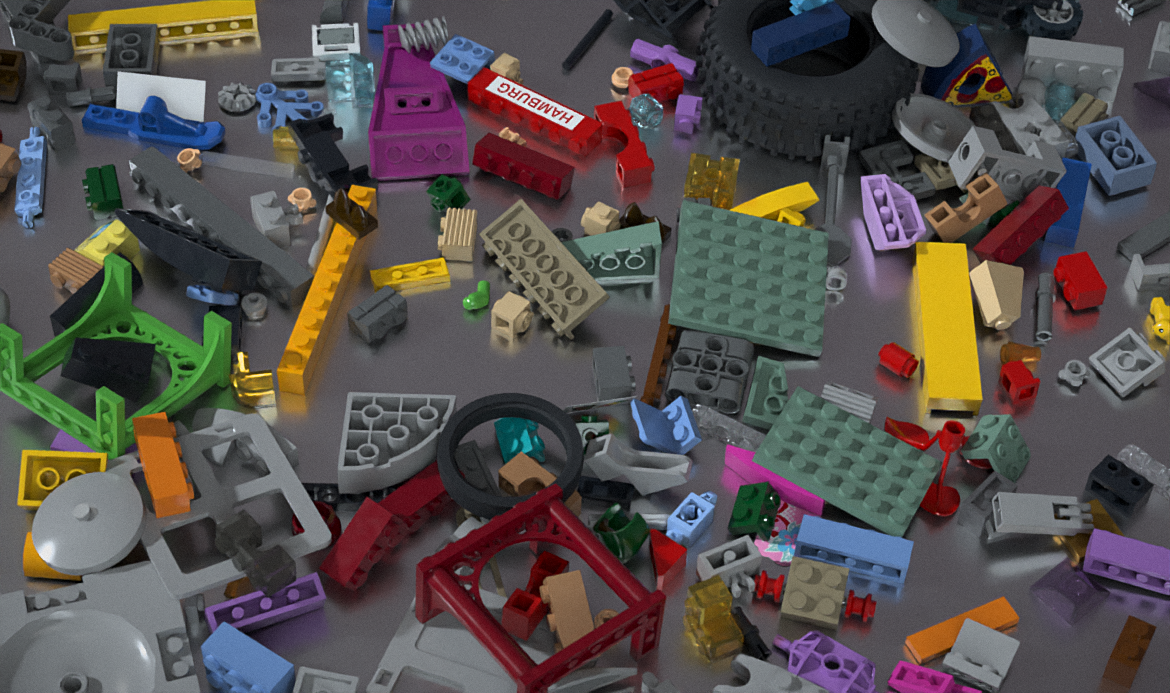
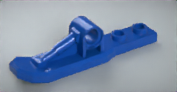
[82,96,226,150]

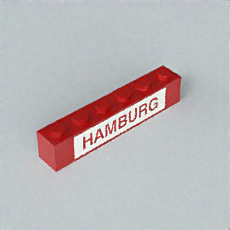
[468,67,603,157]

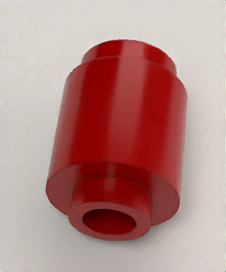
[878,342,919,378]

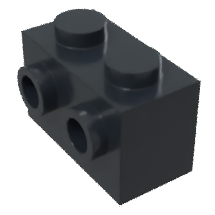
[1085,454,1154,520]

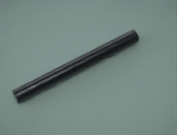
[562,9,613,70]

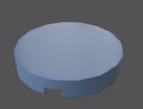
[186,285,239,305]

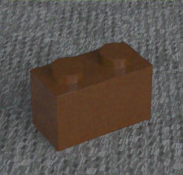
[1102,615,1157,689]

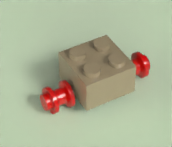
[754,556,877,630]

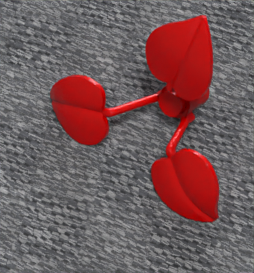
[884,417,993,517]

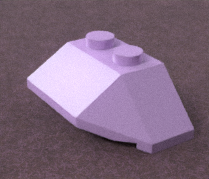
[861,174,926,250]

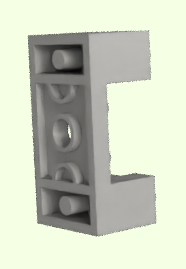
[948,126,1067,202]

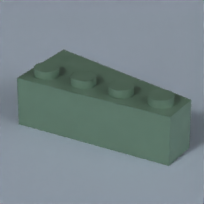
[561,221,662,281]

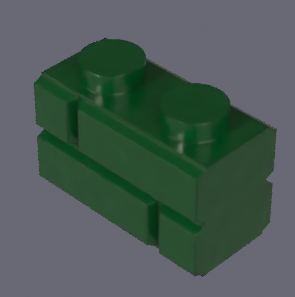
[82,164,124,220]

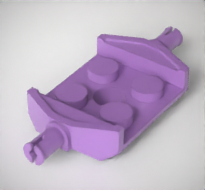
[772,631,880,693]

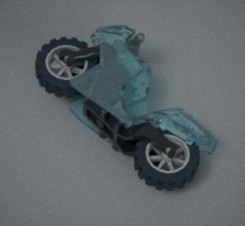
[923,0,1083,41]

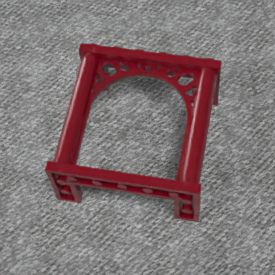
[415,483,667,693]

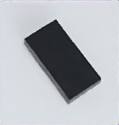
[577,475,635,512]

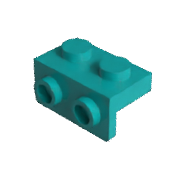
[494,417,546,464]

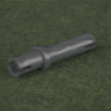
[1035,272,1056,341]

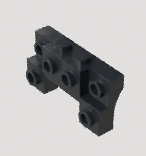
[288,113,378,200]

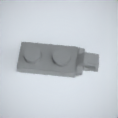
[271,58,338,82]

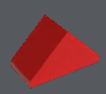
[648,529,687,591]

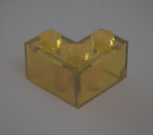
[683,575,744,664]

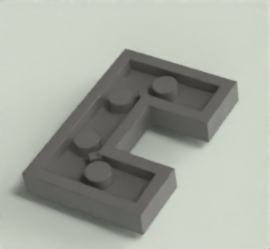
[859,140,936,200]

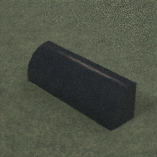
[50,252,143,337]

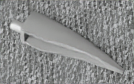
[548,667,637,693]

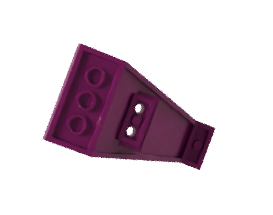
[368,23,470,181]

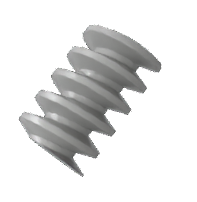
[398,16,449,54]

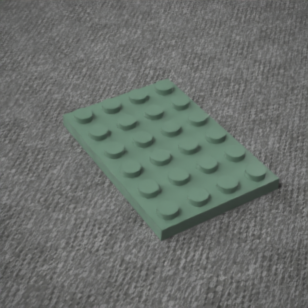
[752,386,943,537]

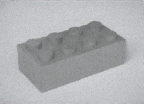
[1021,36,1124,101]

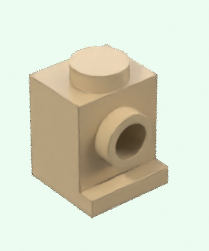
[490,53,523,85]

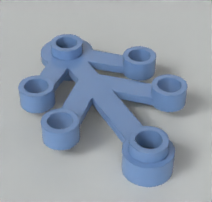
[256,83,324,140]

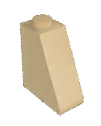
[969,260,1024,330]

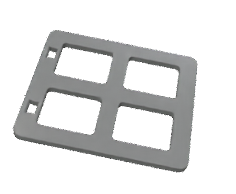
[106,413,331,600]

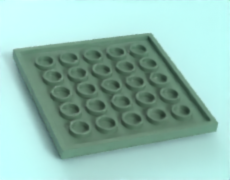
[668,200,829,357]

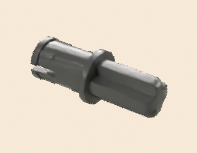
[66,86,116,107]

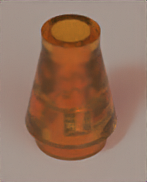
[1000,341,1041,365]

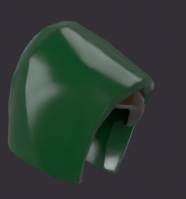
[593,503,650,563]

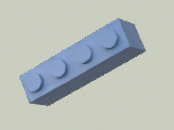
[794,514,914,584]

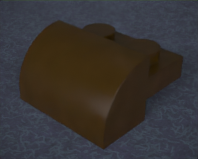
[0,49,27,102]

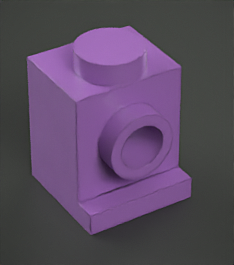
[674,94,703,133]

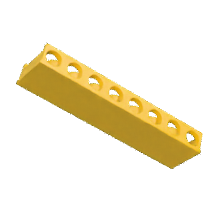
[912,242,983,416]

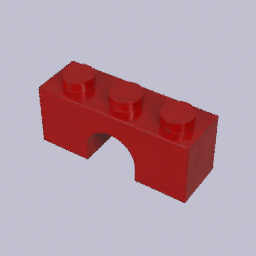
[501,550,570,641]

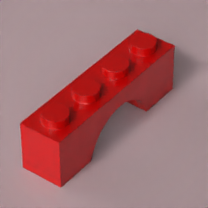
[594,100,655,188]

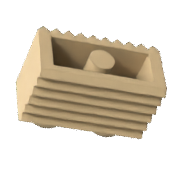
[438,208,477,261]

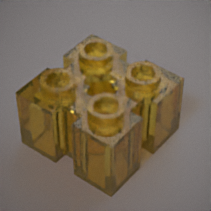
[684,153,740,210]

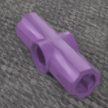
[630,38,698,82]

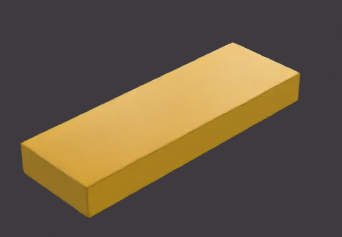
[370,257,450,293]

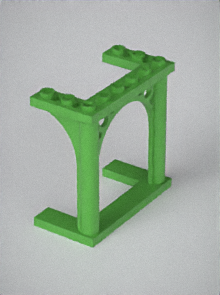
[0,252,232,460]

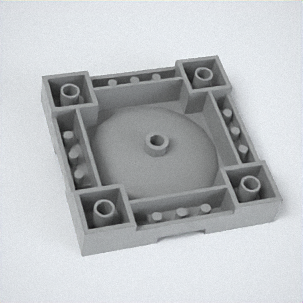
[0,560,201,693]

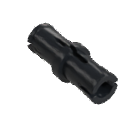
[725,606,772,661]

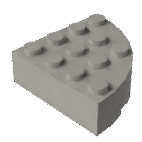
[337,392,457,494]

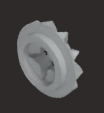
[218,82,256,112]

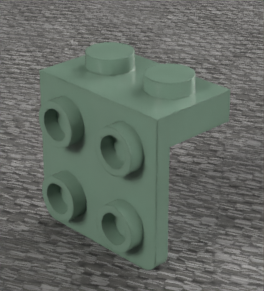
[961,414,1031,483]

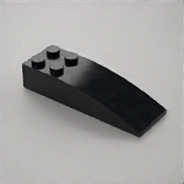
[115,208,262,293]

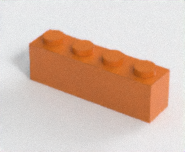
[132,412,194,518]

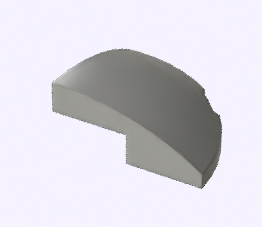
[192,408,245,467]

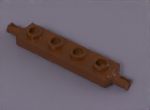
[640,304,677,407]

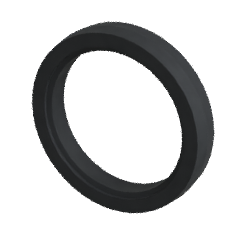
[437,393,584,520]

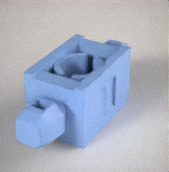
[665,491,717,549]

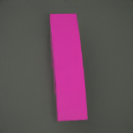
[725,444,825,516]
[887,660,982,693]

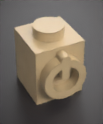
[581,201,621,237]
[491,291,534,338]

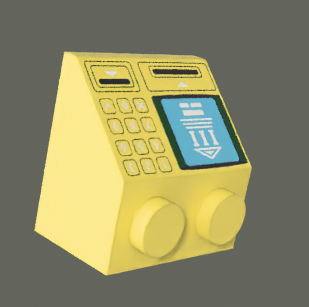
[74,219,140,266]

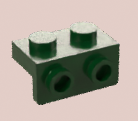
[728,482,781,541]

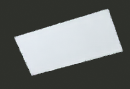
[116,72,206,122]

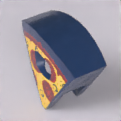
[920,24,1012,107]

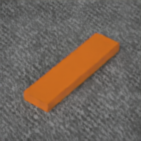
[905,596,1019,665]

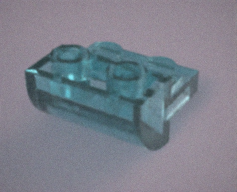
[325,53,375,108]

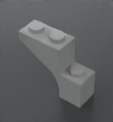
[584,433,693,496]

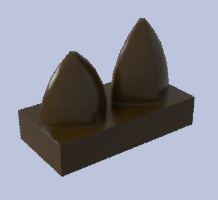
[325,188,378,240]
[619,202,672,245]

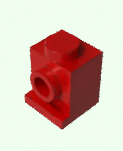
[998,360,1041,405]

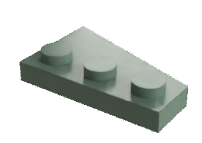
[742,356,789,430]

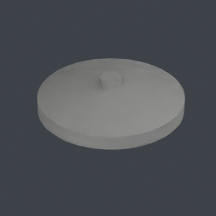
[872,0,959,67]
[892,94,975,162]
[32,472,147,575]

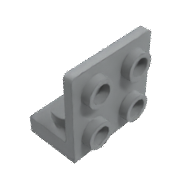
[943,618,1020,693]

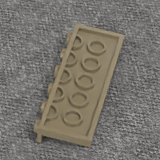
[479,199,610,340]

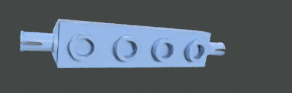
[15,127,47,228]

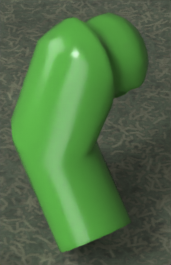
[463,281,490,310]

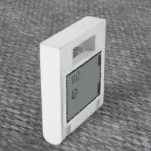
[312,23,361,63]

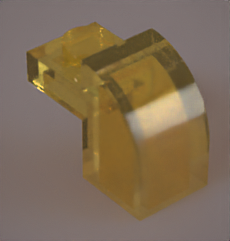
[229,352,276,409]

